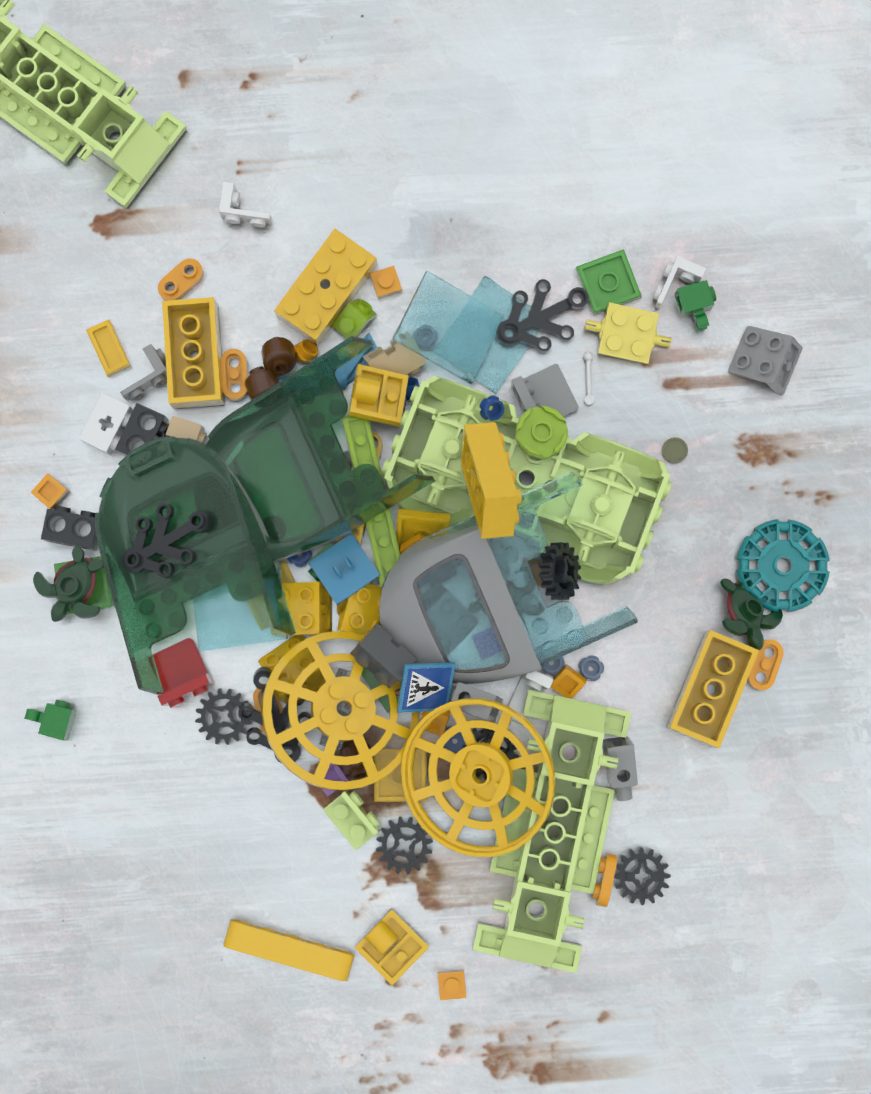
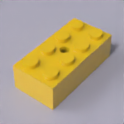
[274,228,378,346]
[162,297,224,409]
[461,422,521,539]
[666,630,759,749]

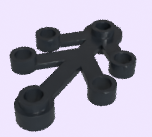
[496,279,589,353]
[122,503,212,578]
[238,667,312,763]

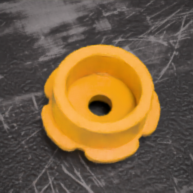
[294,339,318,363]

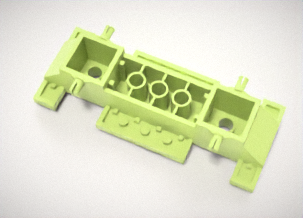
[0,0,187,208]
[472,690,631,973]

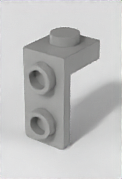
[120,344,167,401]

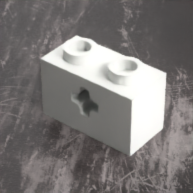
[78,393,133,456]

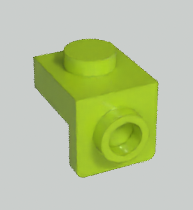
[332,298,377,342]

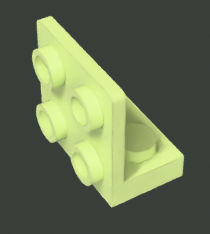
[323,790,381,850]

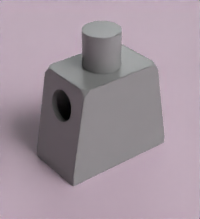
[449,682,503,723]
[602,736,638,801]

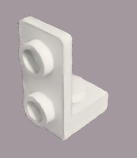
[219,182,273,228]
[653,256,706,309]
[508,671,554,724]

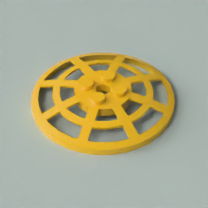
[262,631,419,790]
[401,698,556,857]

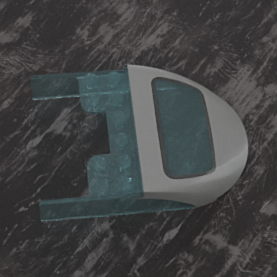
[379,472,638,684]

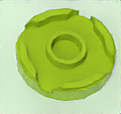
[515,406,568,459]

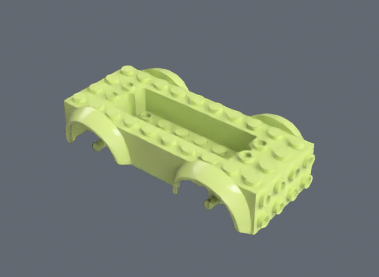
[381,376,672,584]

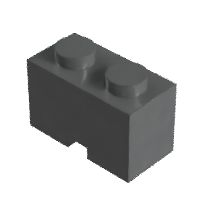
[350,623,417,688]

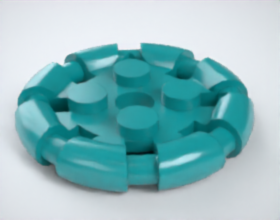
[736,519,830,612]

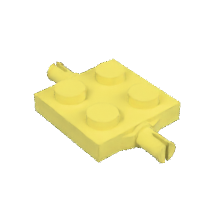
[584,302,672,364]

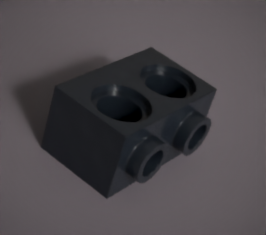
[115,403,169,462]
[41,506,99,551]

